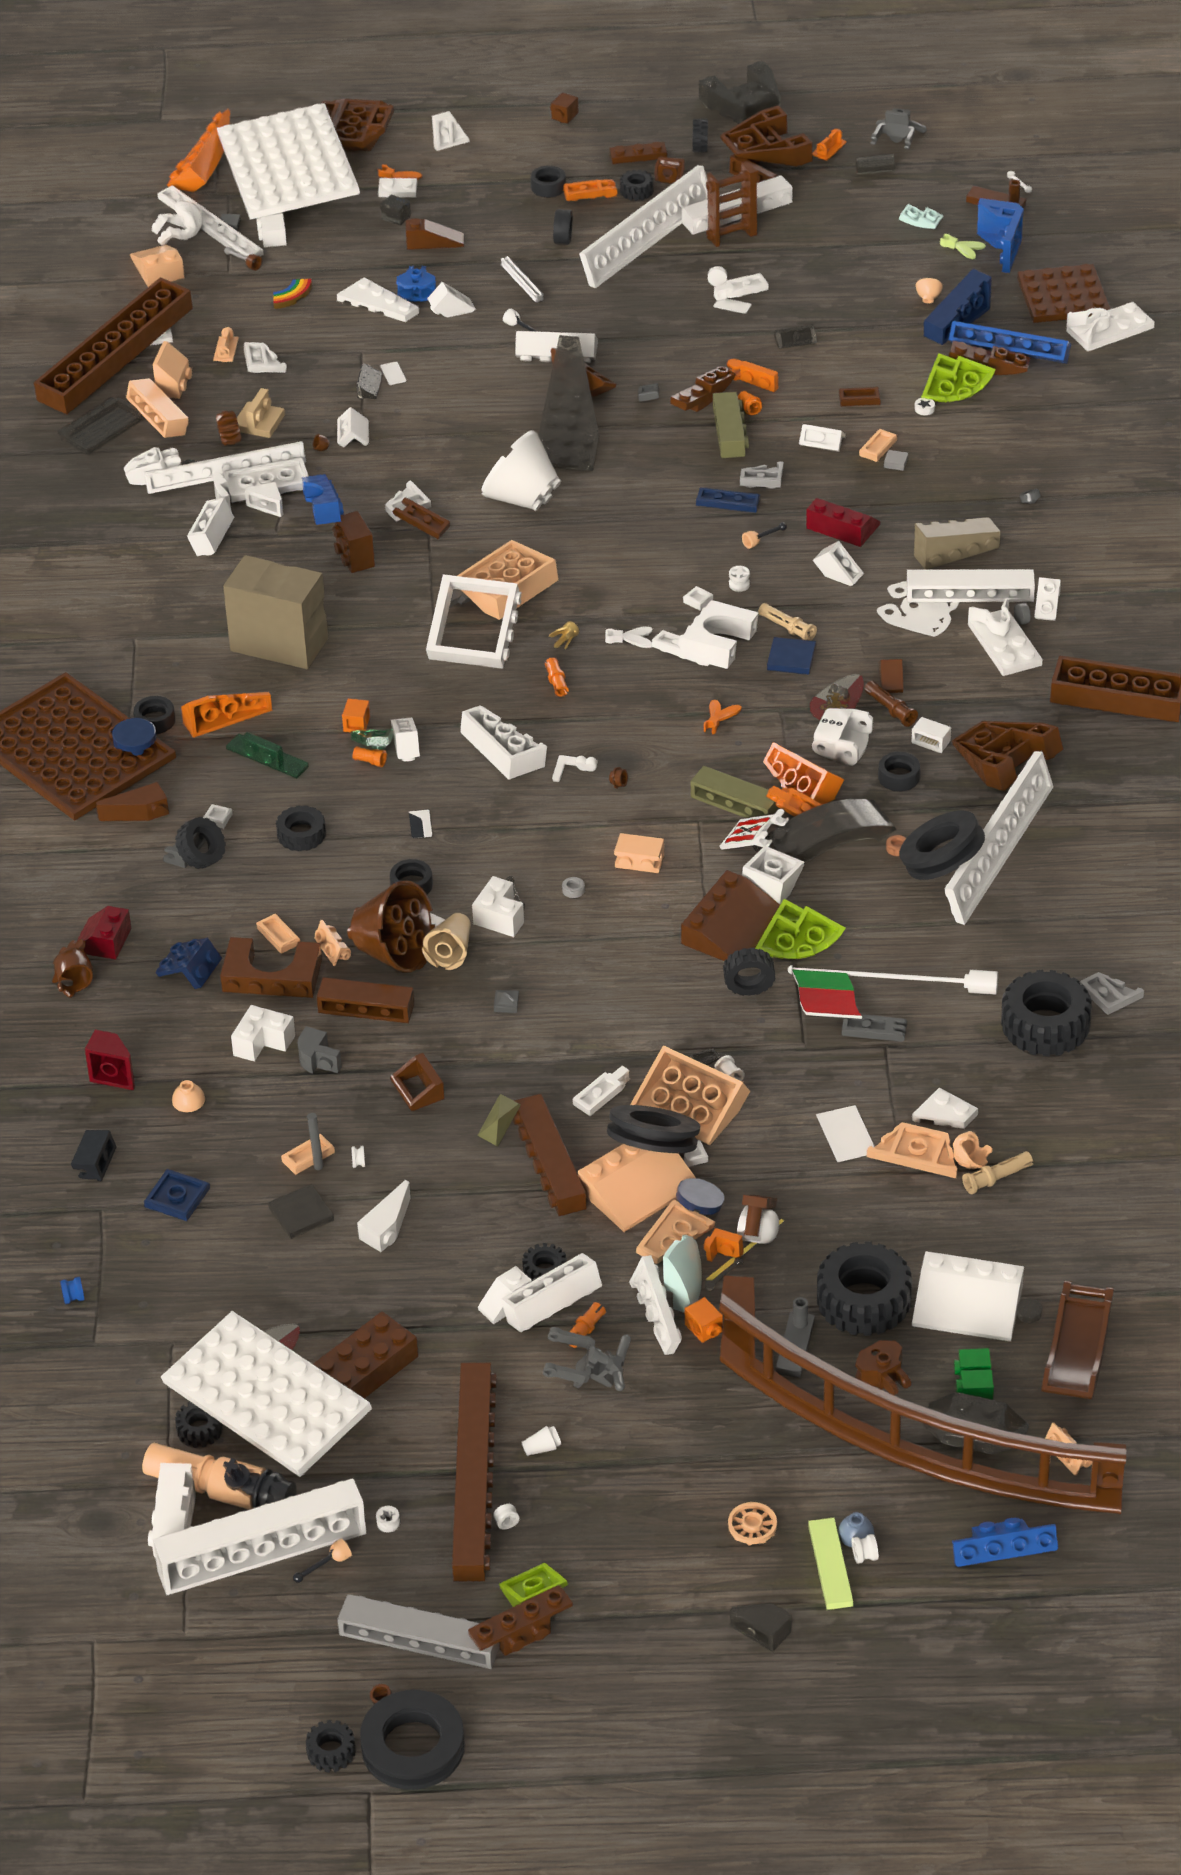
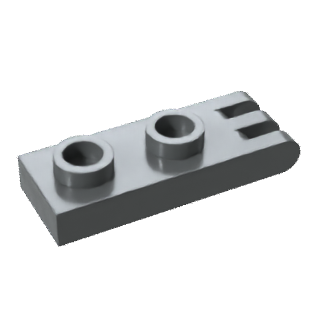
[842,1014,907,1042]

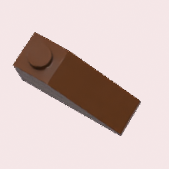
[406,218,464,250]
[96,782,169,821]

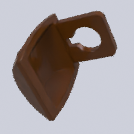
[655,157,685,184]

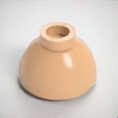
[916,278,943,304]
[172,1080,205,1112]

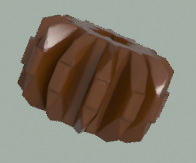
[216,411,241,445]

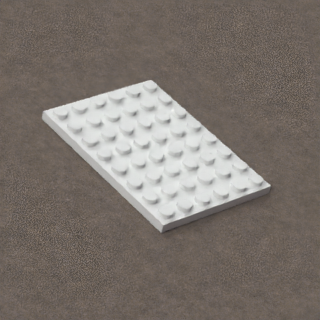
[217,103,360,220]

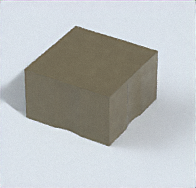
[223,555,328,669]

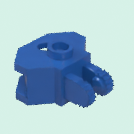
[396,266,436,301]

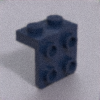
[156,937,222,989]

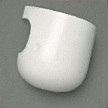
[737,1205,779,1244]

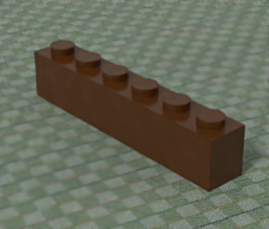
[513,1094,586,1216]

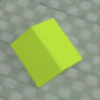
[499,1563,568,1607]

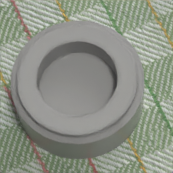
[562,877,585,898]

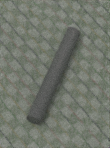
[307,1113,324,1170]

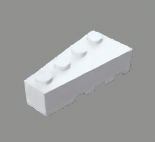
[461,705,547,779]

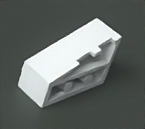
[148,1463,196,1557]

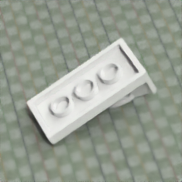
[1067,302,1154,351]
[968,597,1042,676]

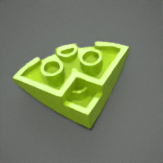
[921,353,996,402]
[755,899,846,959]

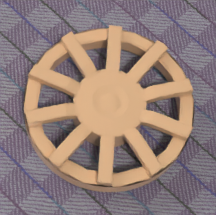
[728,1502,777,1546]

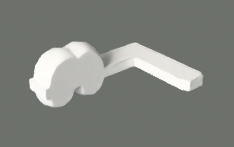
[552,755,598,782]

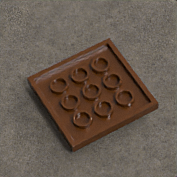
[1017,264,1110,323]

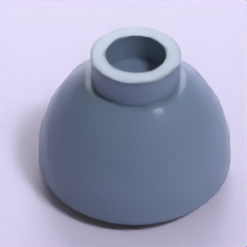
[838,1512,875,1547]

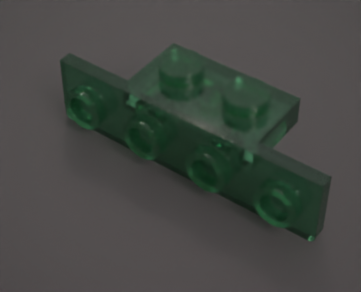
[226,732,309,779]

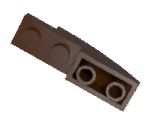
[948,340,1031,375]
[670,366,736,412]

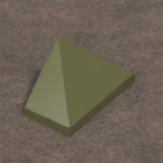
[477,1094,521,1147]

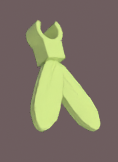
[940,234,985,259]

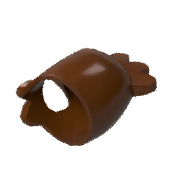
[52,939,93,998]

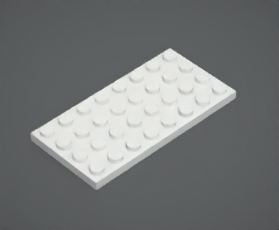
[161,1311,372,1477]

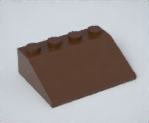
[681,870,780,961]

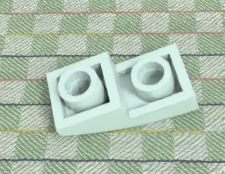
[899,204,943,229]

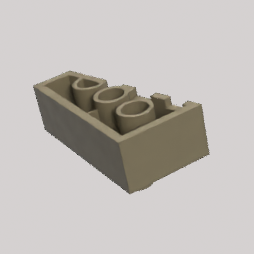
[914,517,1000,570]

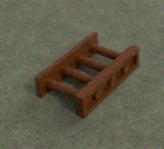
[706,162,757,247]

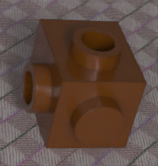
[550,93,579,124]

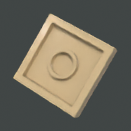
[237,388,285,438]

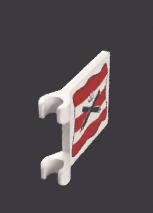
[720,809,789,850]

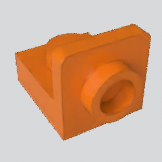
[704,1228,744,1262]

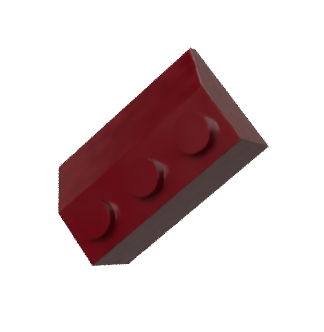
[806,498,880,547]

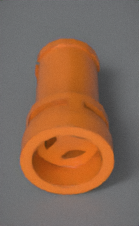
[353,746,387,767]

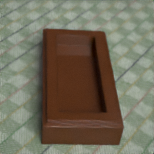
[839,387,880,406]

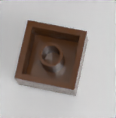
[333,511,375,573]

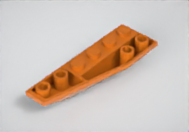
[167,109,230,192]

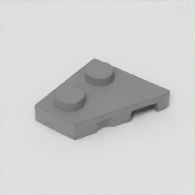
[740,462,783,489]
[1080,972,1144,1015]

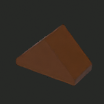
[879,659,903,693]

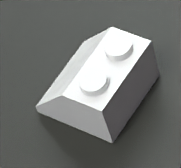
[742,846,804,904]

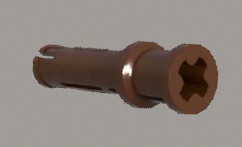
[864,681,918,727]

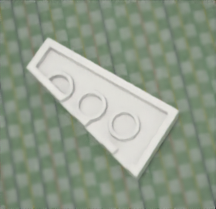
[337,277,419,322]

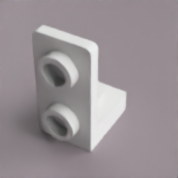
[1035,578,1061,621]

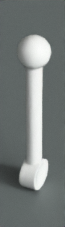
[1007,171,1032,193]

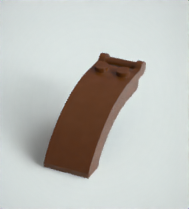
[1041,1280,1114,1399]

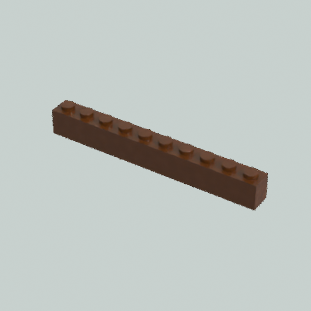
[452,1363,497,1581]

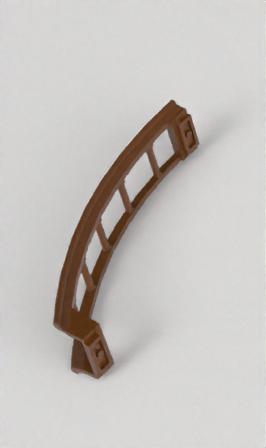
[719,1276,1126,1514]

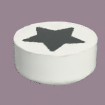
[915,398,935,416]

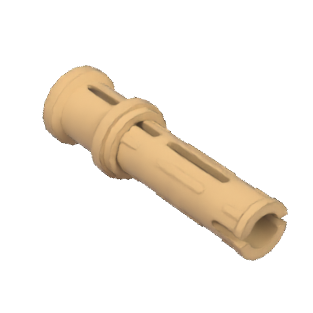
[758,603,817,641]
[962,1151,1033,1194]

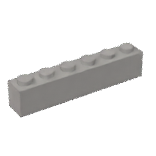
[338,1594,499,1669]

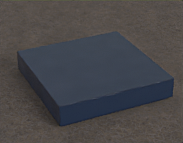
[767,637,816,674]
[144,1169,210,1221]

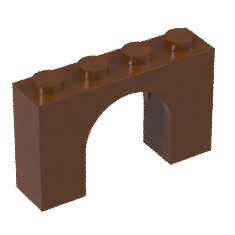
[220,937,322,998]

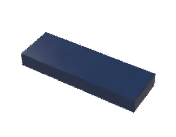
[696,487,760,513]

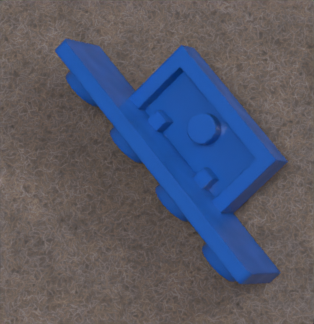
[952,1518,1058,1567]

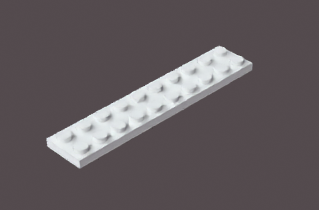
[579,165,707,288]
[945,751,1053,925]

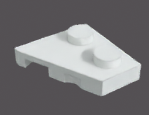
[912,1088,978,1129]

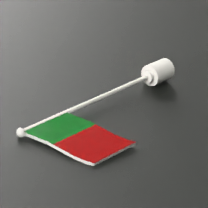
[788,965,998,1019]

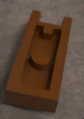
[392,497,450,540]

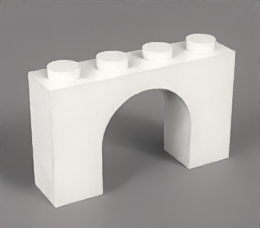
[678,600,759,669]

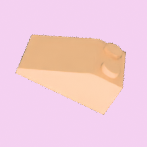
[130,245,184,287]

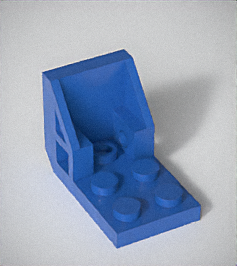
[977,198,1024,273]

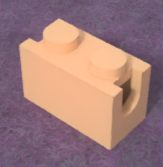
[614,833,664,873]

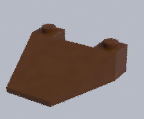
[720,105,812,166]
[952,721,1063,790]

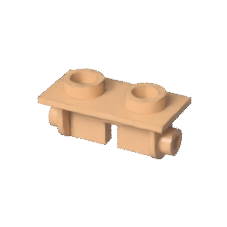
[213,327,239,362]
[314,920,351,966]
[1045,1423,1092,1476]

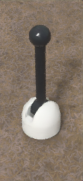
[503,309,542,332]

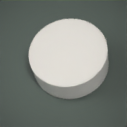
[708,266,727,286]

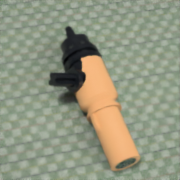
[143,1443,297,1510]

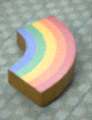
[273,279,312,309]

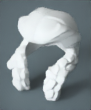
[152,198,203,246]

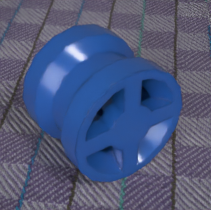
[60,1276,84,1304]

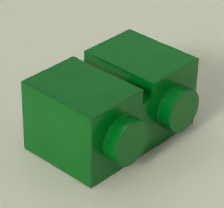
[954,1348,994,1405]

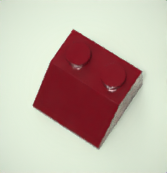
[77,906,132,960]
[85,1029,135,1090]

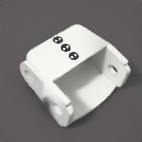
[812,708,873,766]

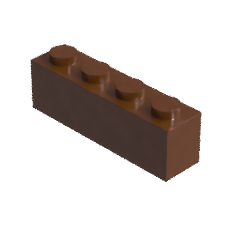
[317,977,414,1023]

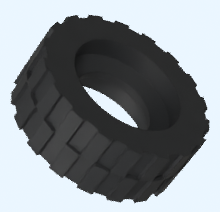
[276,805,326,851]
[175,817,226,869]
[723,948,776,996]

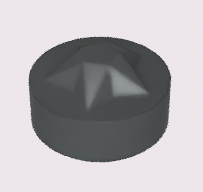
[1019,488,1041,504]

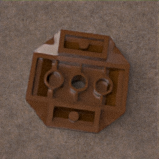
[321,99,394,151]

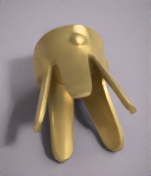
[549,621,579,649]

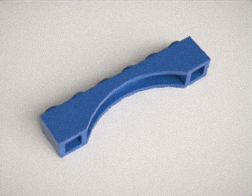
[301,474,344,525]

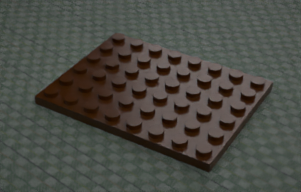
[0,672,176,821]

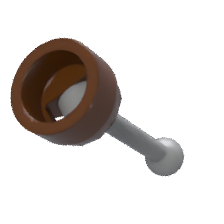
[224,247,262,271]

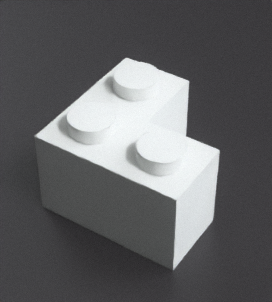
[472,876,524,937]
[231,1005,295,1061]

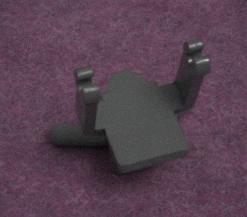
[871,108,927,149]
[543,1327,631,1391]

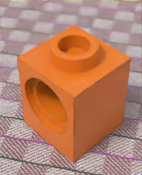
[342,699,370,734]
[685,1297,723,1343]

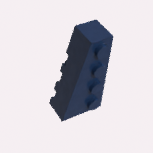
[923,269,992,345]

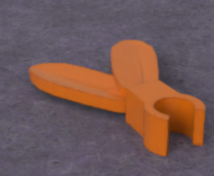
[378,165,422,180]
[704,700,742,735]

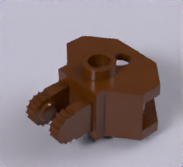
[855,1340,912,1395]

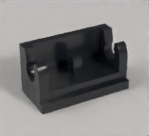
[71,1130,117,1181]

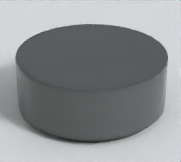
[1014,603,1031,625]

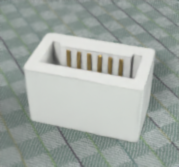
[912,717,951,753]

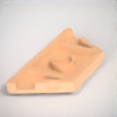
[867,1122,957,1178]

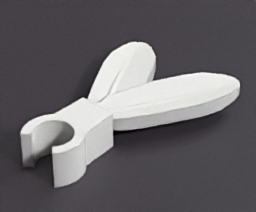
[605,627,652,648]

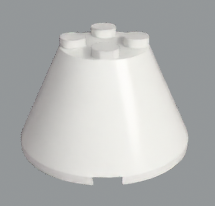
[481,430,561,511]

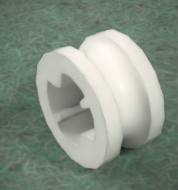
[352,1146,365,1168]
[493,1504,519,1529]
[376,1506,400,1532]

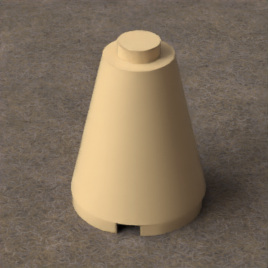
[422,913,471,970]

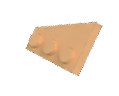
[636,1199,715,1264]

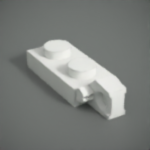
[714,273,768,301]
[573,1066,630,1116]

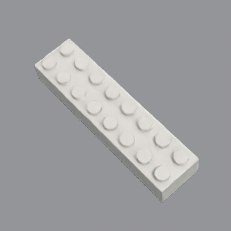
[153,1479,366,1595]

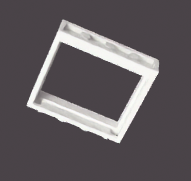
[426,575,522,669]

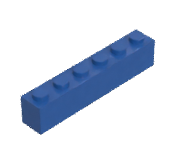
[949,321,1071,364]

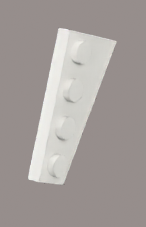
[629,1255,681,1355]

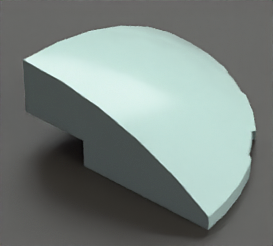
[663,1235,702,1313]

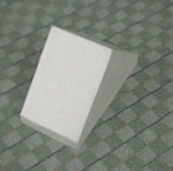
[245,482,283,517]

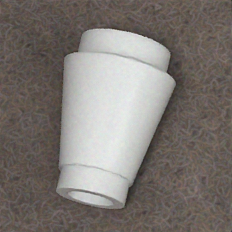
[522,1426,561,1456]

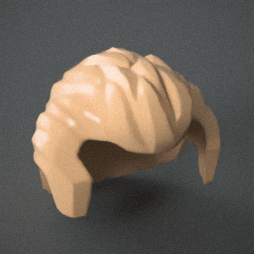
[953,1131,992,1169]

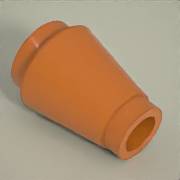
[738,391,762,415]

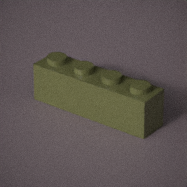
[713,392,749,458]
[691,766,780,818]

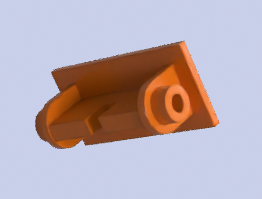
[812,129,847,161]

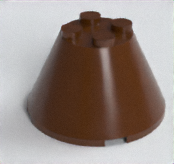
[347,881,435,973]

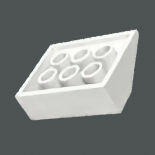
[912,1251,1024,1342]

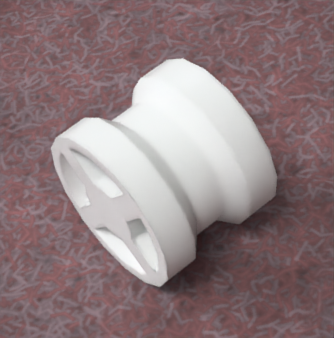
[729,566,750,592]
[852,1534,879,1564]

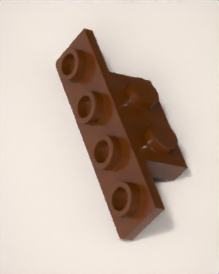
[468,1585,573,1656]

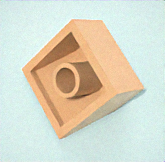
[153,341,192,399]

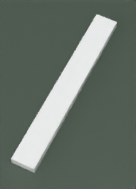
[158,185,264,257]
[144,441,306,494]

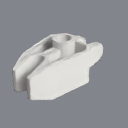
[124,447,181,485]

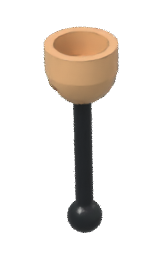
[742,522,787,549]
[293,1538,352,1583]

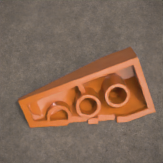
[181,692,272,738]
[763,742,844,805]

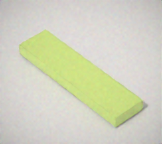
[808,1518,853,1610]

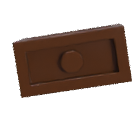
[390,1053,444,1111]

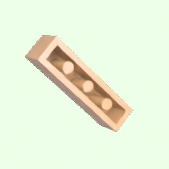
[126,378,188,438]

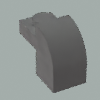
[298,1026,342,1074]

